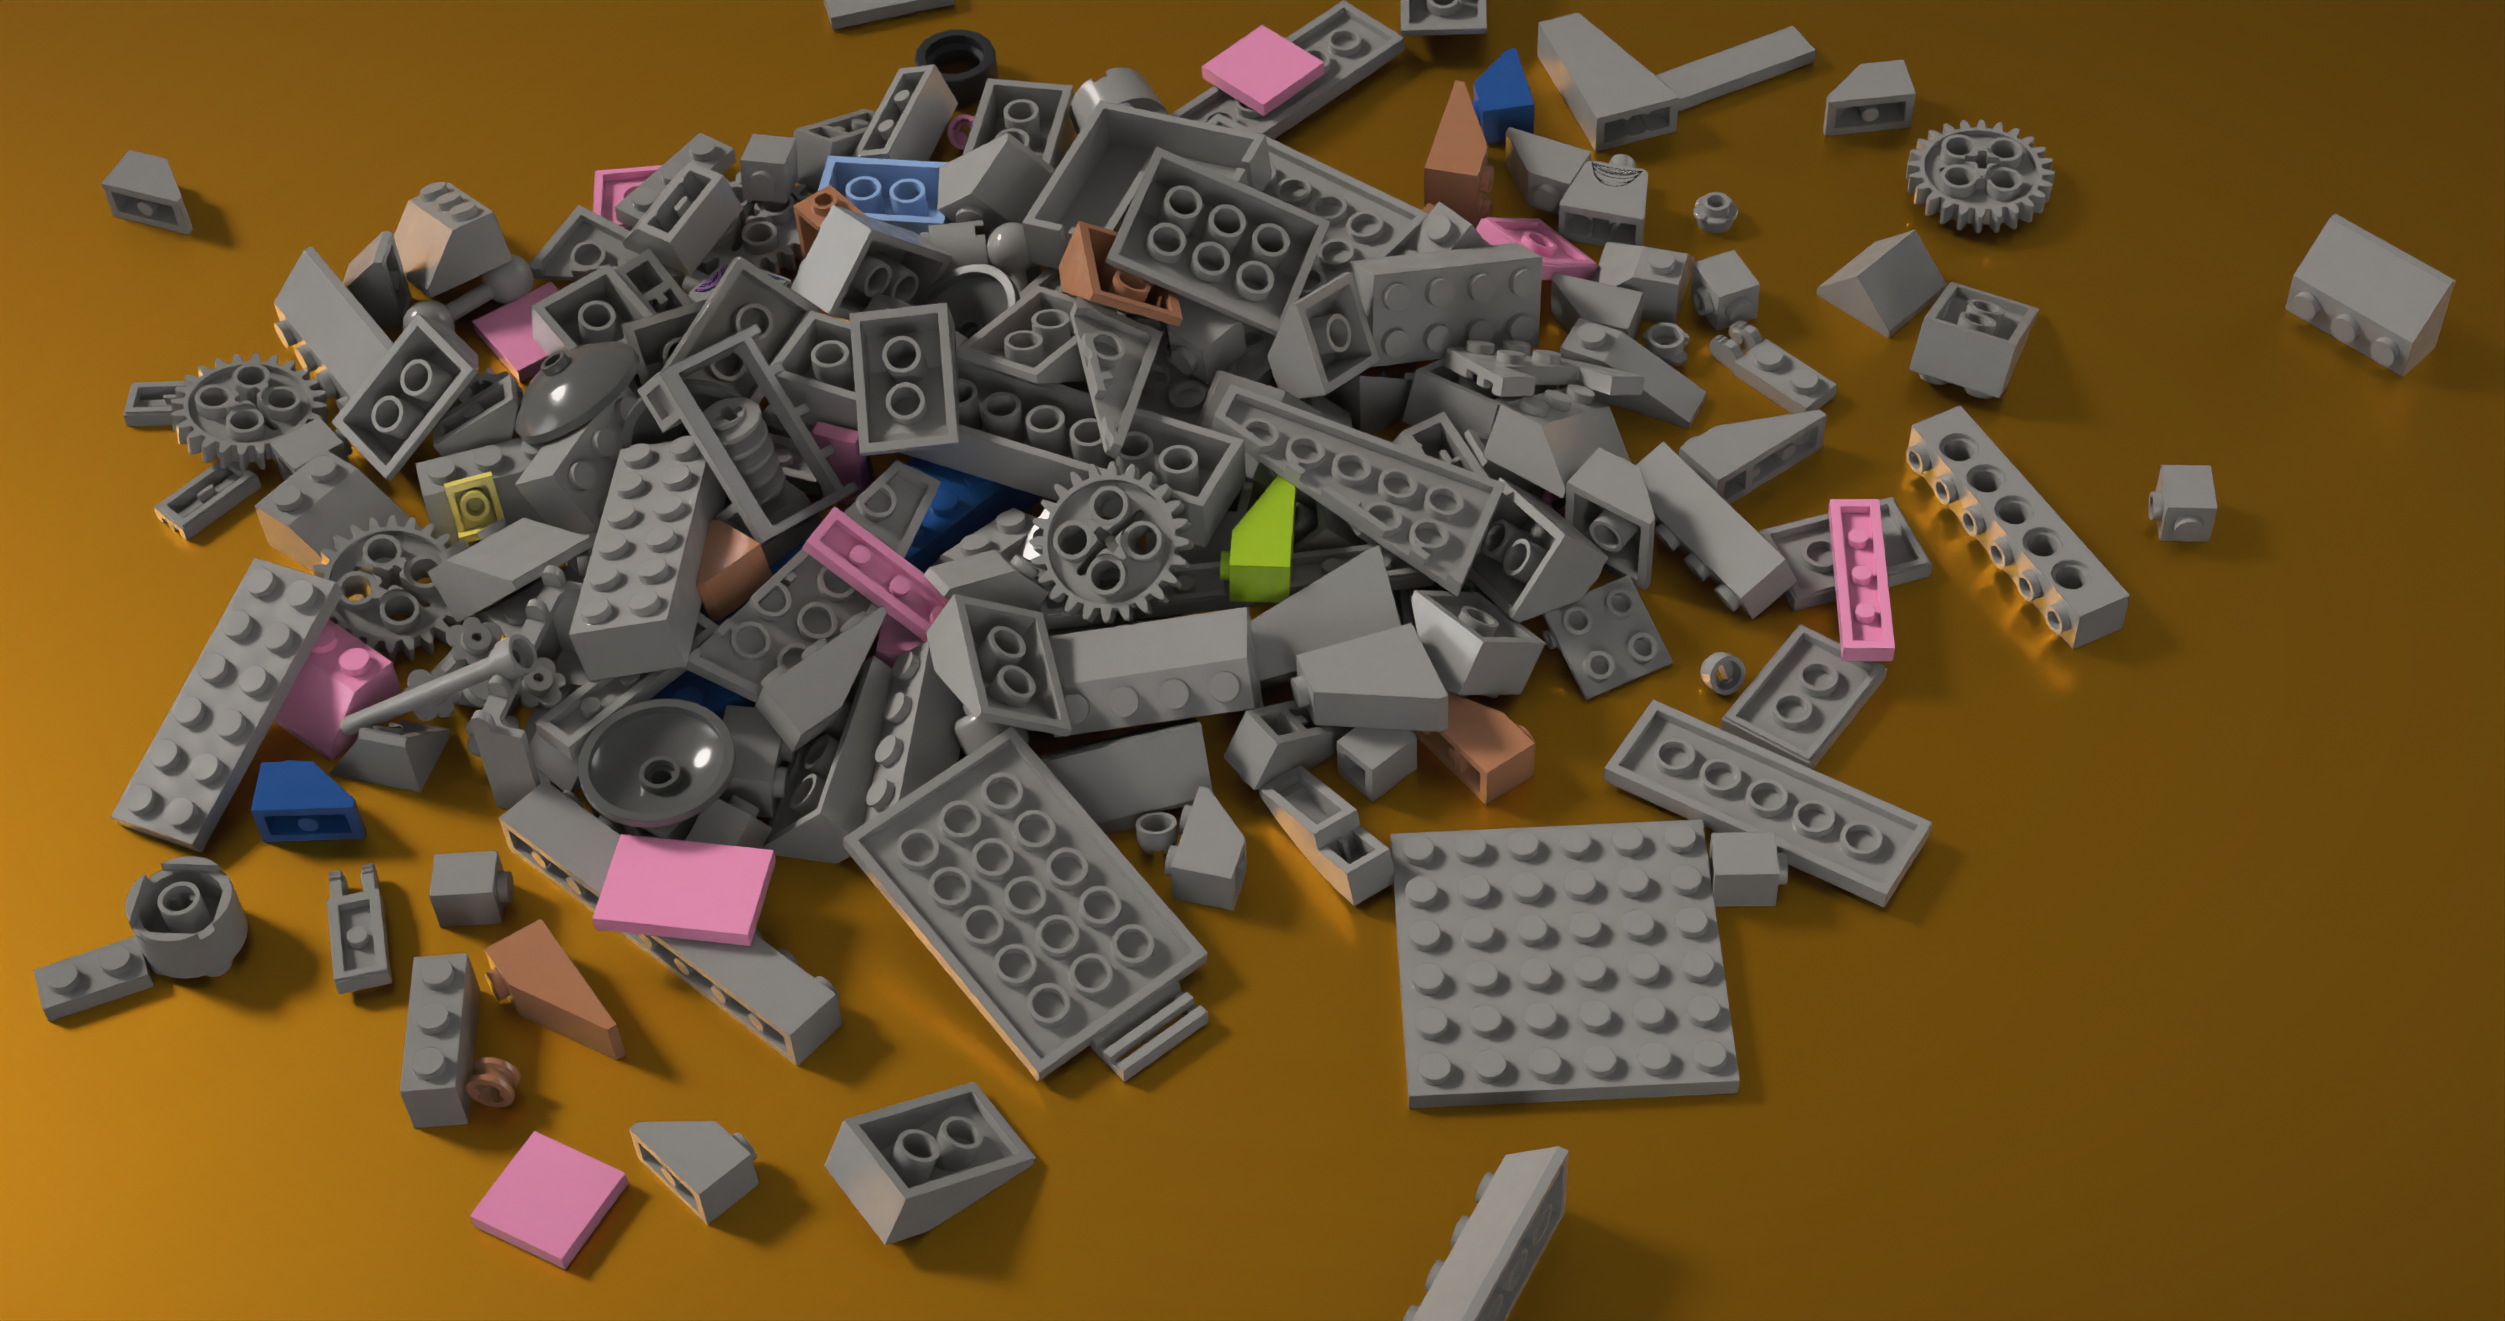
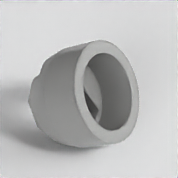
[1700,652,1745,695]
[1135,812,1178,856]

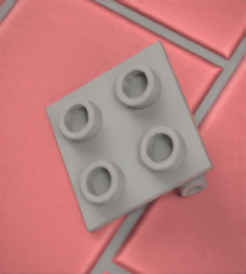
[1543,575,1673,700]

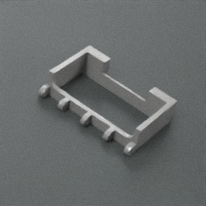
[637,324,859,547]
[470,565,589,809]

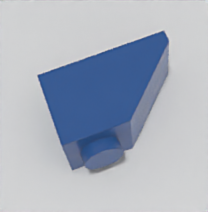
[1472,48,1535,144]
[251,760,366,842]

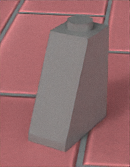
[1291,623,1448,732]

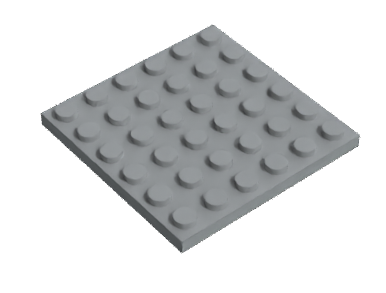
[1390,819,1740,1108]

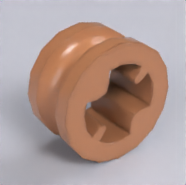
[466,1057,521,1107]

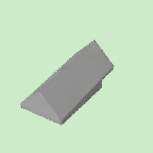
[1038,717,1213,834]

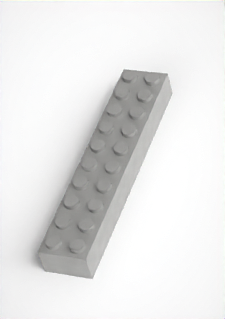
[770,310,1246,547]

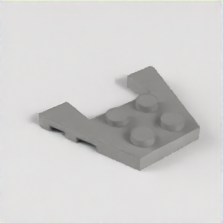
[1444,340,1645,397]

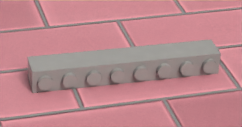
[499,780,843,1066]

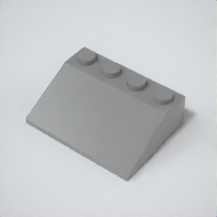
[1105,146,1330,336]

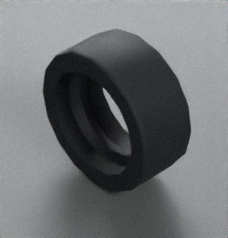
[914,30,998,106]

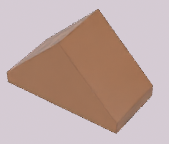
[696,519,772,621]

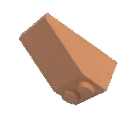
[1424,80,1494,229]
[1058,220,1183,327]

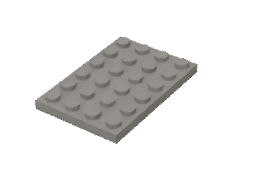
[843,726,1208,1082]

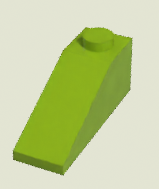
[1220,475,1297,603]

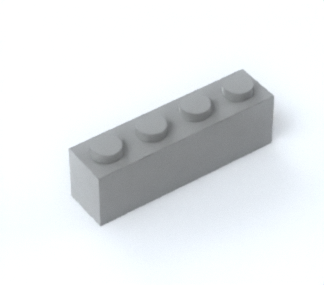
[1636,441,1797,620]
[864,641,966,824]

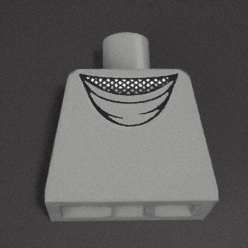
[1558,154,1648,246]

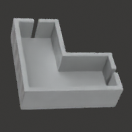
[1022,101,1272,269]

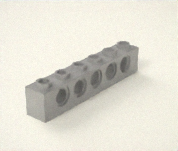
[1906,406,2130,649]

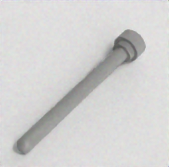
[340,634,537,736]

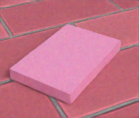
[592,834,776,946]

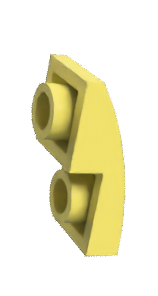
[444,471,506,548]

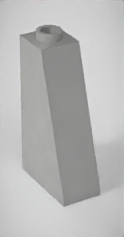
[1537,12,1679,152]
[1251,546,1401,690]

